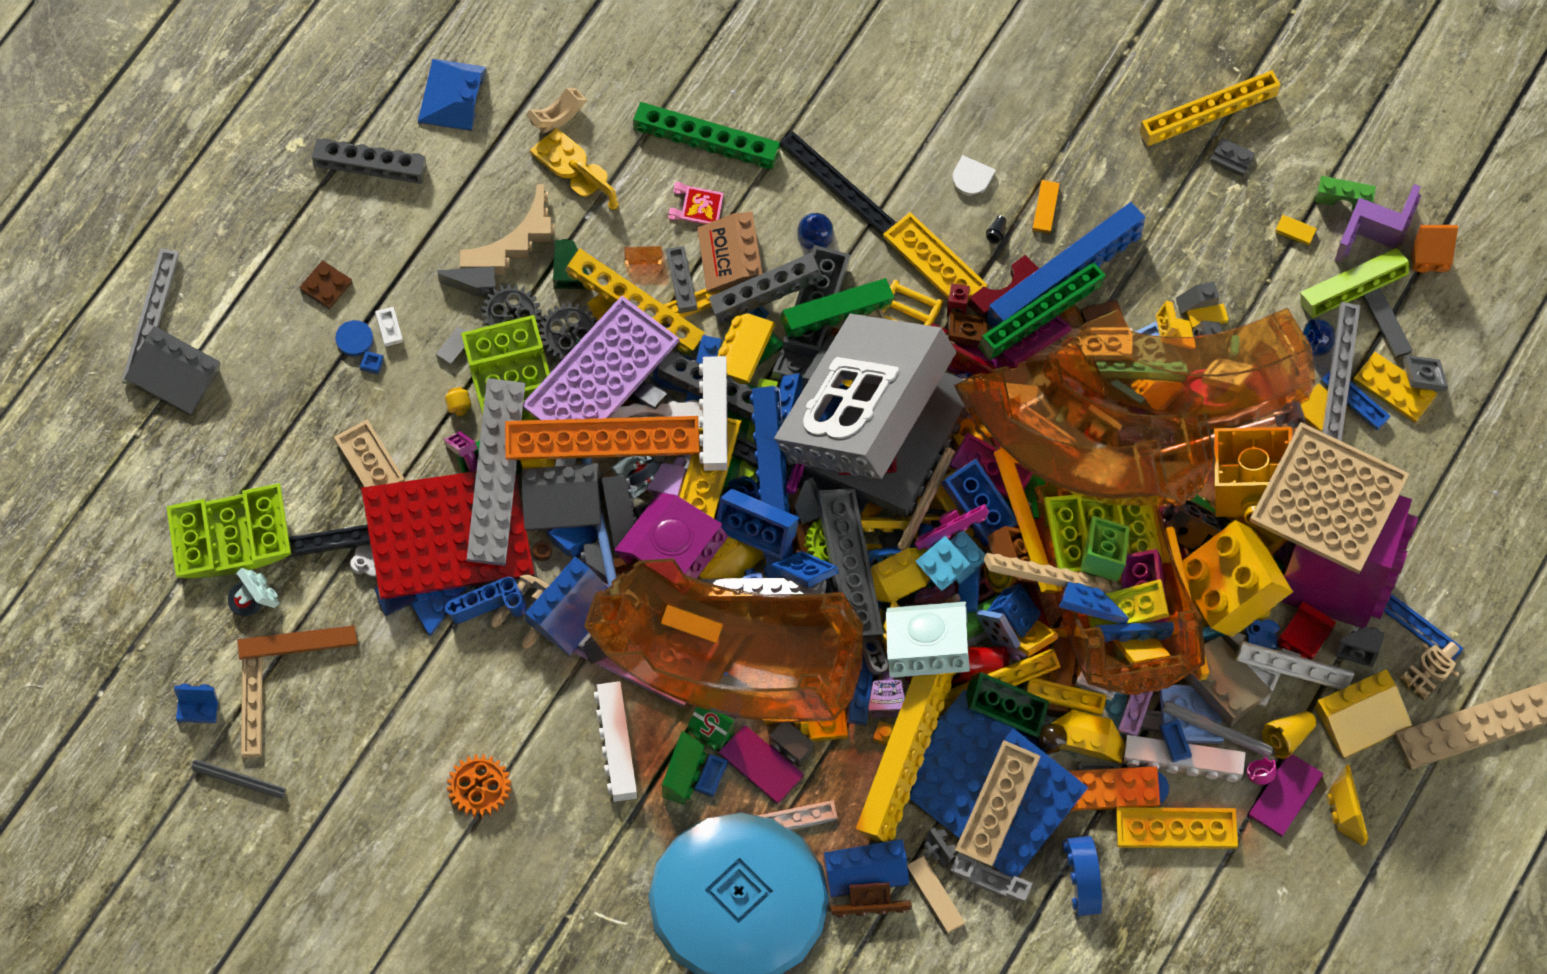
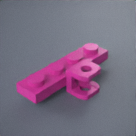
[915,504,989,550]

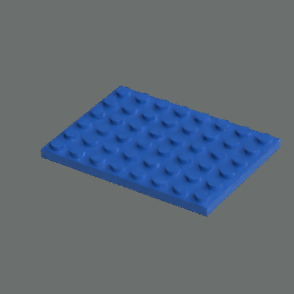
[910,690,1088,878]

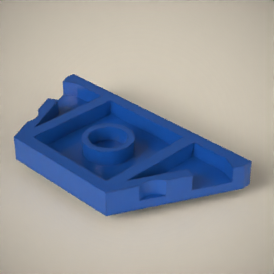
[1059,582,1129,624]
[410,586,468,636]

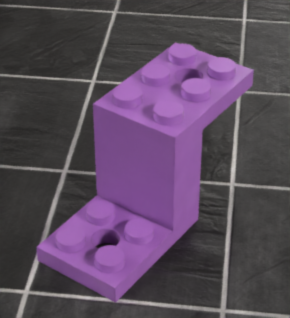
[1335,184,1422,263]

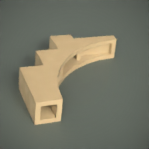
[460,184,555,275]

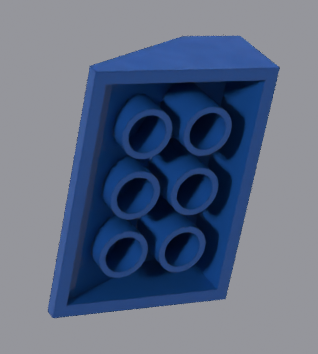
[525,557,616,656]

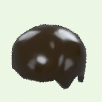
[1037,724,1067,754]

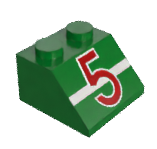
[688,700,734,751]

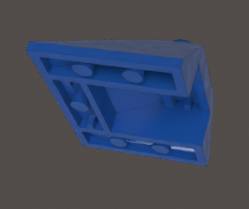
[418,59,486,131]

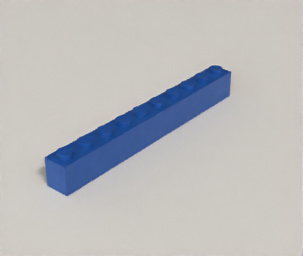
[750,386,793,579]

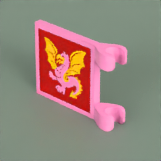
[668,182,724,224]

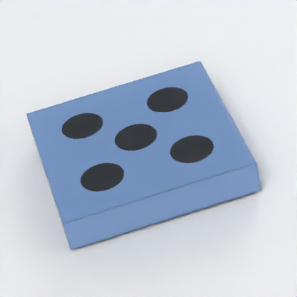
[975,610,1021,649]

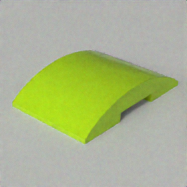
[461,315,550,421]
[166,483,291,578]
[1044,489,1164,575]

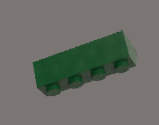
[966,672,1049,738]

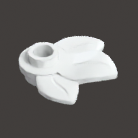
[350,545,376,577]

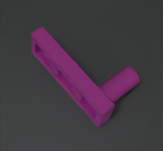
[443,431,478,472]

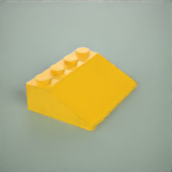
[1315,669,1412,759]

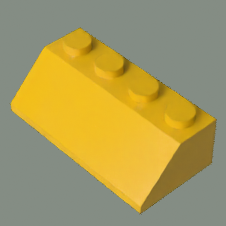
[717,314,775,384]
[697,537,764,579]

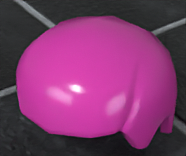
[1246,757,1277,785]

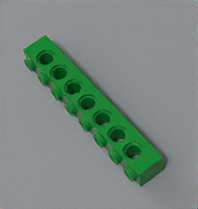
[633,102,780,169]
[978,262,1106,360]

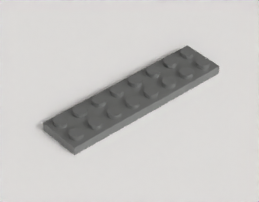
[816,489,884,639]

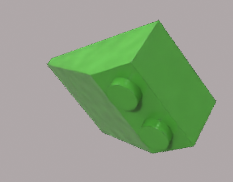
[1080,516,1130,582]

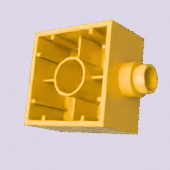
[1214,427,1292,525]
[1180,520,1293,637]

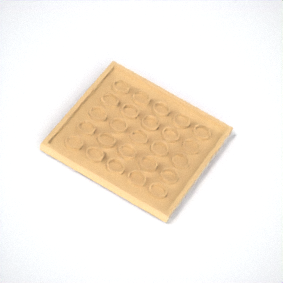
[1249,422,1409,574]

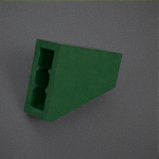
[553,239,589,290]

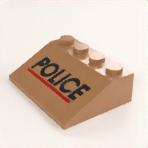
[697,212,762,292]

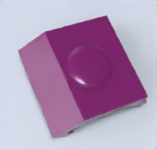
[614,492,729,595]

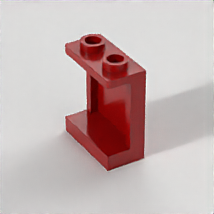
[1277,601,1336,660]

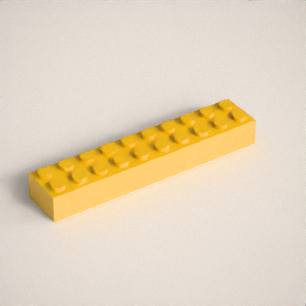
[856,672,957,843]

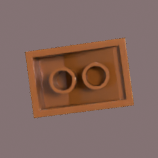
[987,526,1038,584]

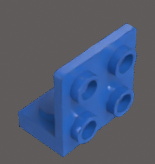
[987,584,1041,637]
[174,684,219,723]

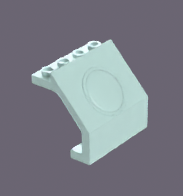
[886,602,970,678]

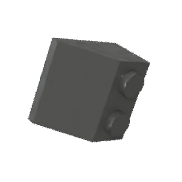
[1335,627,1385,668]

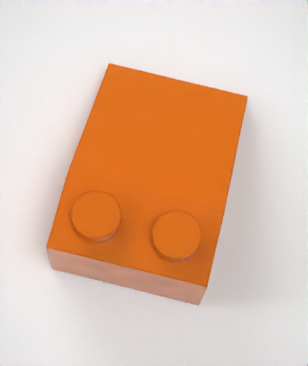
[1411,225,1458,273]

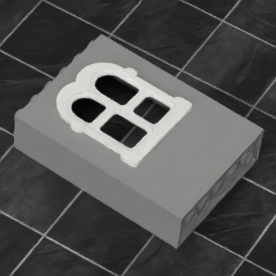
[774,314,956,479]

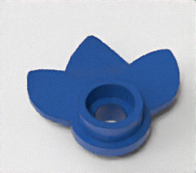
[1245,619,1280,650]

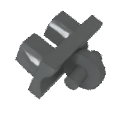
[923,828,959,868]

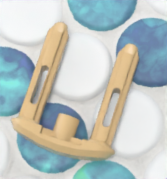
[490,575,549,649]

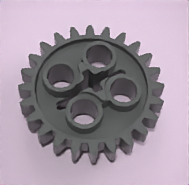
[481,284,542,329]
[539,302,597,362]

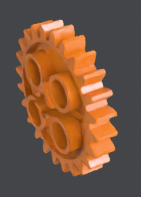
[447,754,511,818]

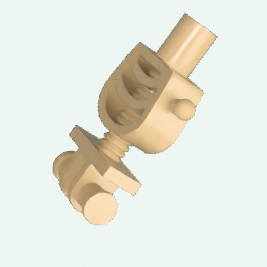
[1400,642,1459,700]

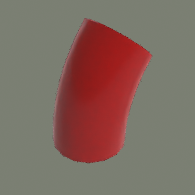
[951,646,1010,684]

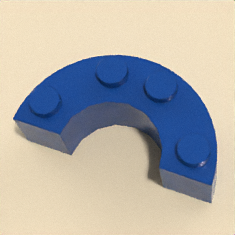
[1062,836,1102,916]

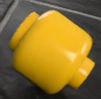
[445,387,472,416]

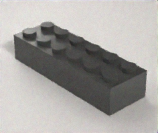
[783,245,850,358]

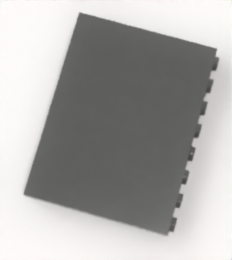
[804,372,979,518]

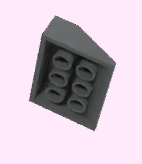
[124,326,220,415]
[522,463,603,531]

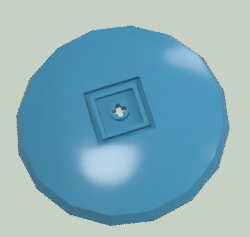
[648,812,829,974]

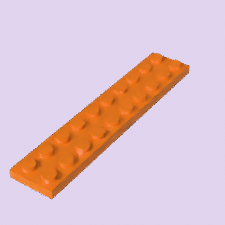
[505,416,699,460]

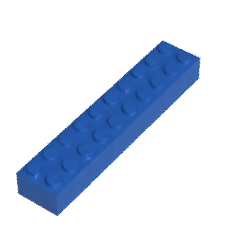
[987,202,1145,329]

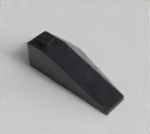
[628,374,668,409]

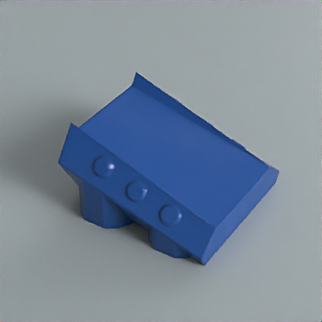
[546,526,598,558]

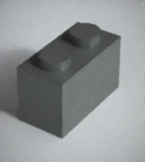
[769,719,815,766]

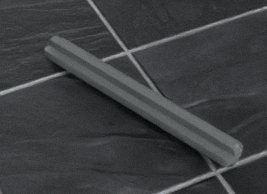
[191,760,286,799]

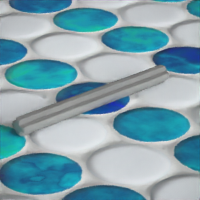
[1162,701,1273,757]

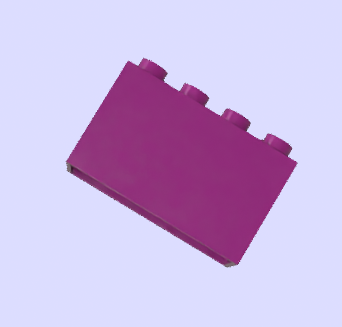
[1280,495,1418,628]

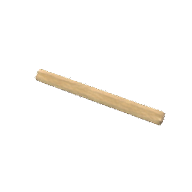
[898,447,955,550]

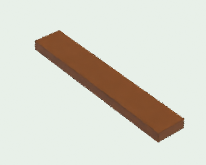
[237,625,357,660]

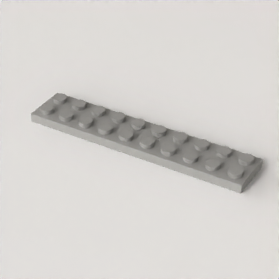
[466,378,525,566]

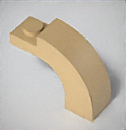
[526,88,587,133]

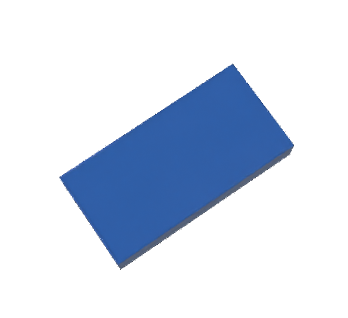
[1159,720,1192,763]
[695,754,728,798]

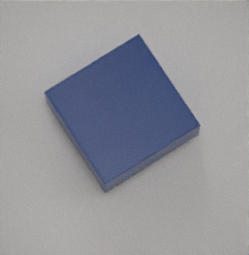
[360,351,384,375]

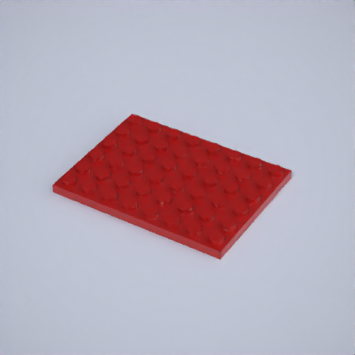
[361,471,534,599]

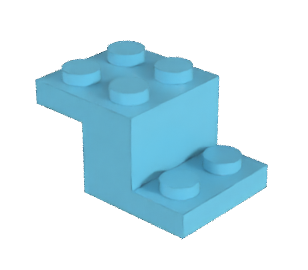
[916,531,985,591]

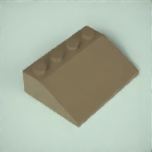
[1177,636,1273,727]

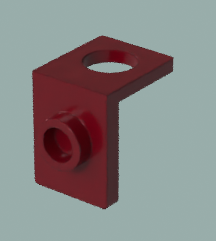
[946,283,970,317]

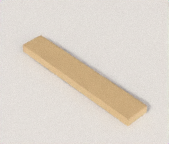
[241,657,263,758]

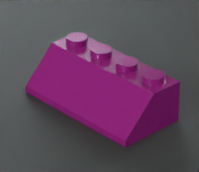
[1121,549,1169,623]

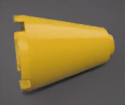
[1261,711,1316,759]

